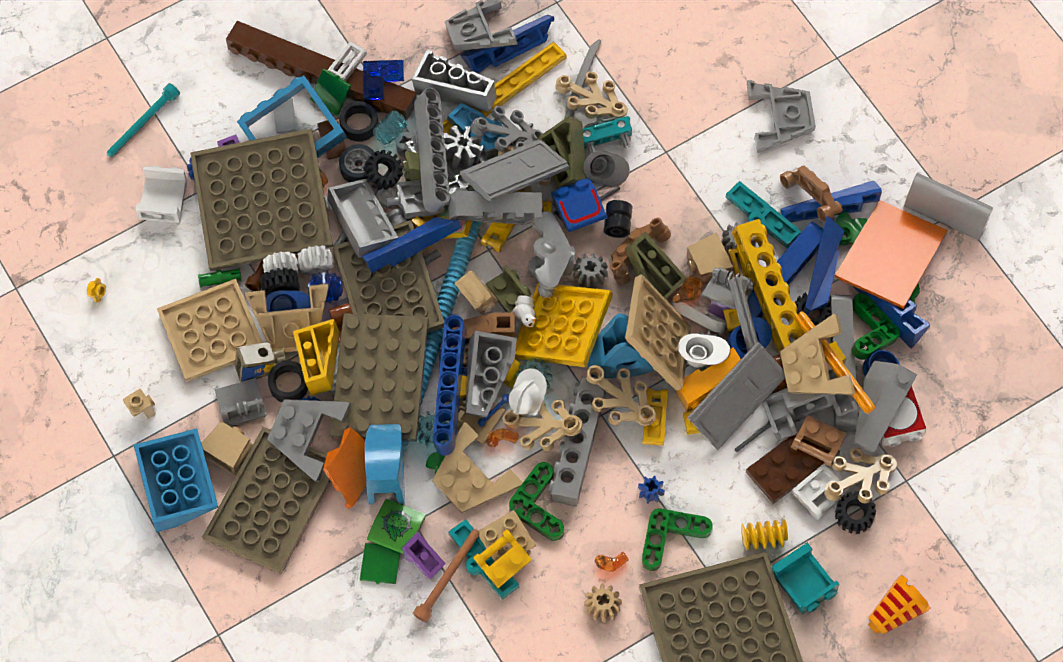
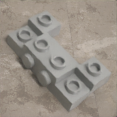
[762,369,858,442]

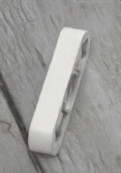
[671,297,726,333]

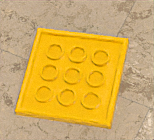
[515,283,613,367]

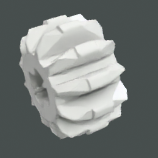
[297,245,333,275]
[263,251,299,273]

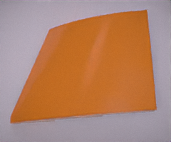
[323,427,366,509]

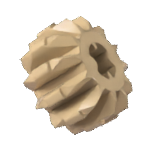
[584,583,622,622]

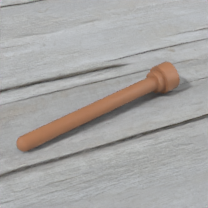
[412,529,480,623]

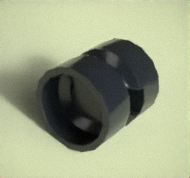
[603,200,633,238]

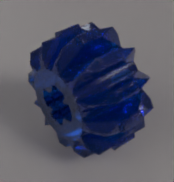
[307,271,343,304]

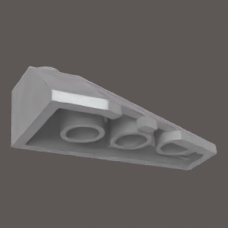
[465,331,517,417]
[854,361,917,453]

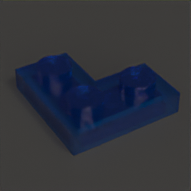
[363,60,404,100]

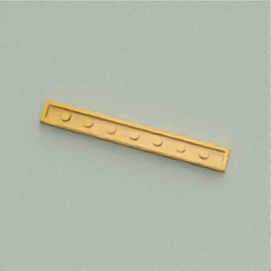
[443,42,567,135]

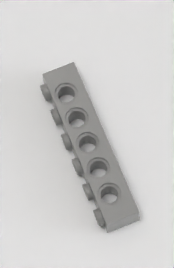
[548,377,606,507]

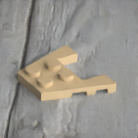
[245,284,329,353]
[780,314,855,396]
[432,422,523,513]

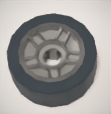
[339,144,379,183]

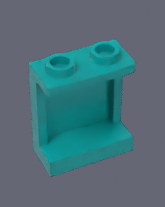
[771,542,840,615]

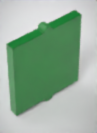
[310,69,351,116]
[360,543,400,584]

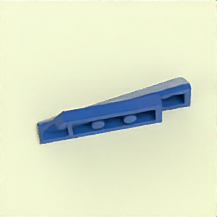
[460,15,554,74]
[781,181,882,222]
[804,216,844,316]
[362,217,462,273]
[853,286,930,348]

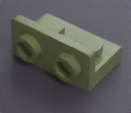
[486,265,532,313]

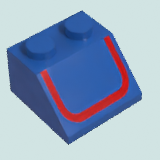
[551,178,607,232]

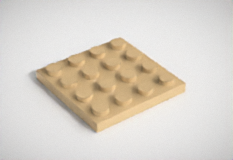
[625,274,691,391]
[157,279,263,383]

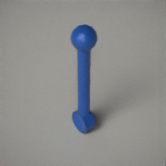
[478,394,509,427]

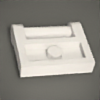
[791,464,850,521]

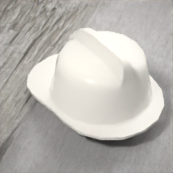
[678,333,730,368]
[508,368,547,418]

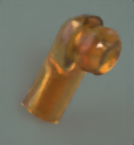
[486,428,519,447]
[594,552,629,572]

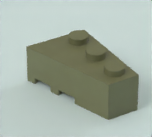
[537,116,586,189]
[625,232,687,299]

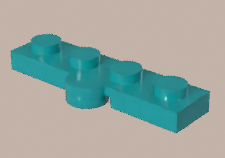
[725,181,801,248]
[448,519,519,600]

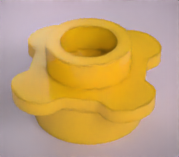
[87,278,106,303]

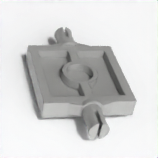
[385,180,446,219]

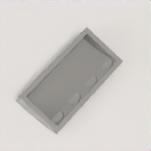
[904,173,993,240]
[327,179,398,258]

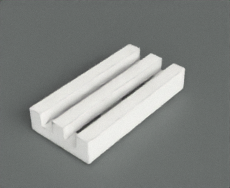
[327,42,367,82]

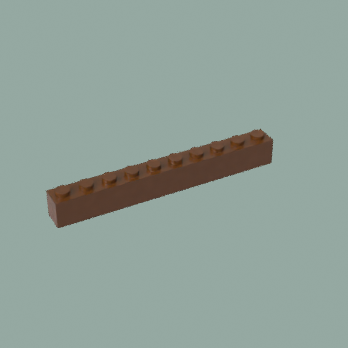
[226,21,417,122]

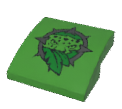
[367,499,426,554]

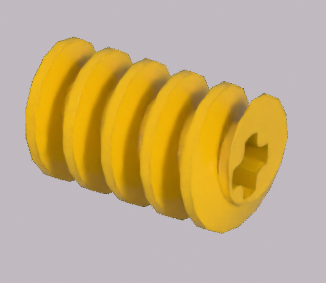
[741,519,788,551]

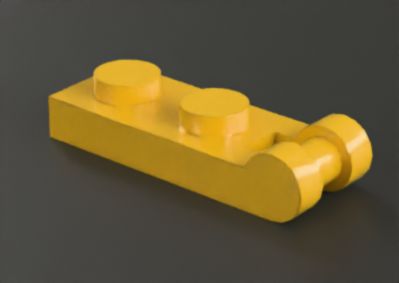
[480,222,516,253]
[642,388,668,446]

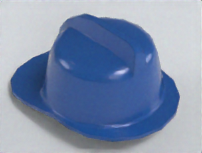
[266,291,311,312]
[728,317,772,359]

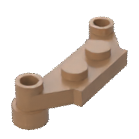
[780,165,842,223]
[610,217,671,285]

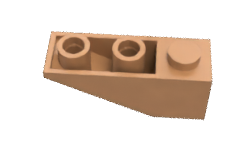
[452,313,515,343]

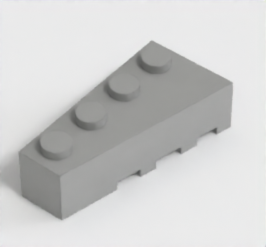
[449,188,542,225]

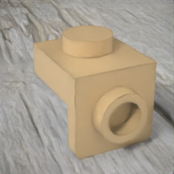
[123,388,155,419]

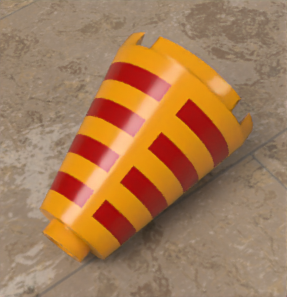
[868,574,931,635]

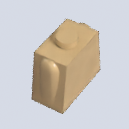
[687,232,733,284]
[454,270,499,314]
[201,421,253,476]

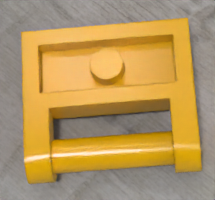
[473,529,532,588]

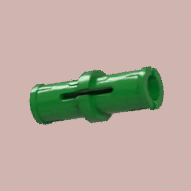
[198,268,242,288]

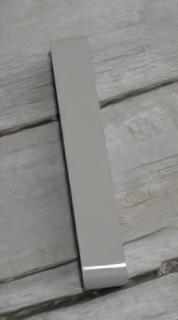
[414,88,450,214]
[829,295,858,431]

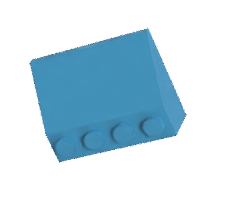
[134,428,218,532]

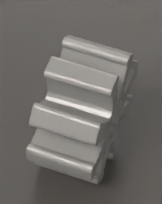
[443,126,483,170]

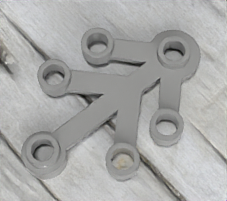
[470,106,543,151]

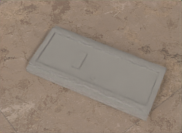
[460,140,569,201]
[687,342,785,450]

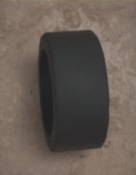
[339,101,378,142]
[268,360,308,402]

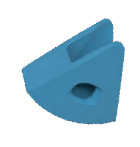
[588,314,655,378]
[365,424,405,504]

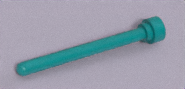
[107,83,180,157]

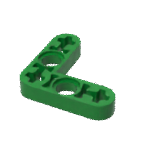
[851,293,900,360]
[509,462,564,541]
[642,508,713,571]

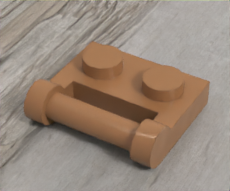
[791,415,847,466]

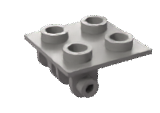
[701,267,754,309]
[215,378,267,427]

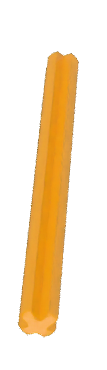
[795,312,875,414]

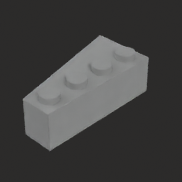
[412,49,497,112]

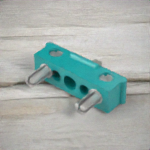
[583,116,632,154]

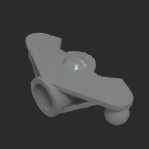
[528,211,575,298]

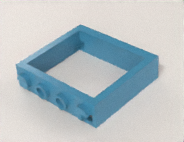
[237,75,347,158]

